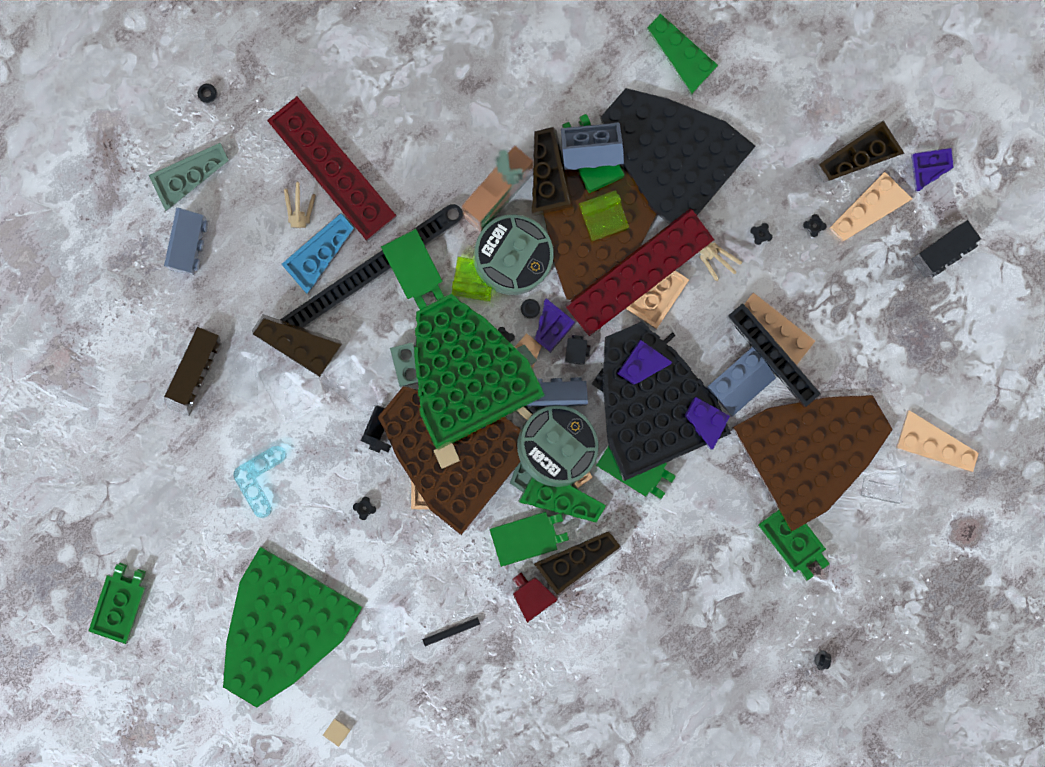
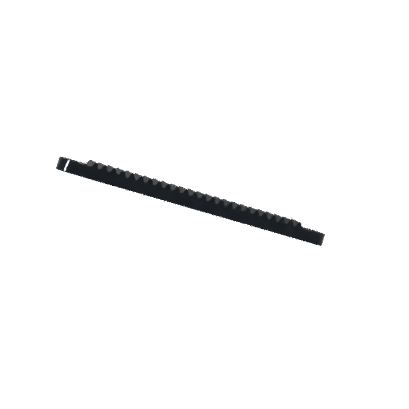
[280,204,463,328]

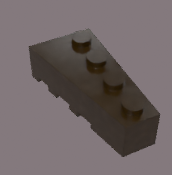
[813,120,905,182]
[532,127,573,216]
[252,314,342,377]
[164,327,222,416]
[533,531,622,596]

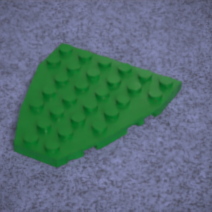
[414,294,545,450]
[223,547,363,708]

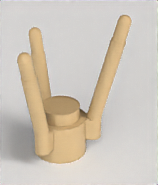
[284,182,316,228]
[699,242,742,281]

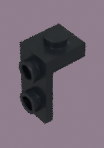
[361,405,392,453]

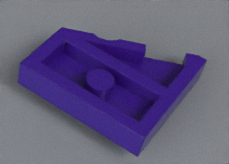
[911,148,954,191]
[535,298,576,353]
[617,340,672,385]
[685,397,730,450]

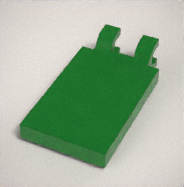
[562,114,624,193]
[380,228,444,309]
[596,446,676,500]
[758,510,830,581]
[489,512,569,567]
[88,563,146,644]

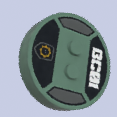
[473,215,553,295]
[517,406,599,487]

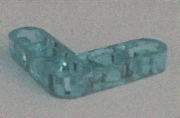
[233,446,287,518]

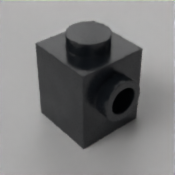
[565,335,591,365]

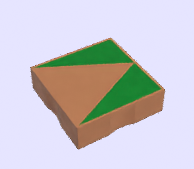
[462,145,533,232]

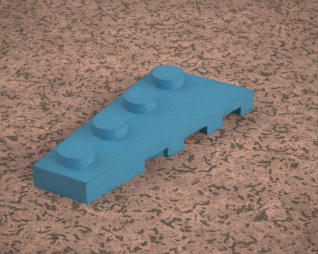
[281,214,354,295]

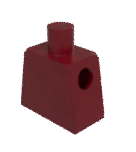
[512,572,558,623]

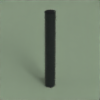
[422,617,481,647]

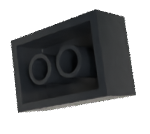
[911,220,981,278]

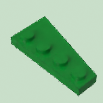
[647,13,718,95]
[518,477,606,523]

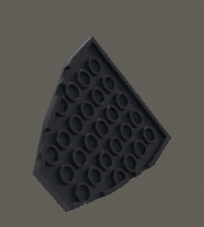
[600,88,756,224]
[602,322,731,481]

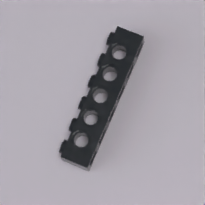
[726,303,821,407]

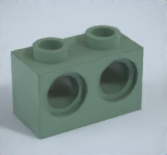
[390,342,418,387]

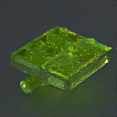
[579,190,629,241]
[451,257,492,302]

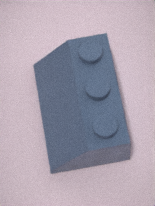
[561,123,624,170]
[164,207,208,275]
[706,347,776,417]
[528,377,588,407]

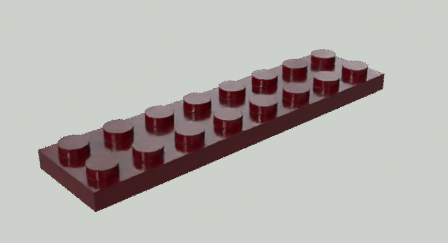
[267,96,397,241]
[565,208,715,336]

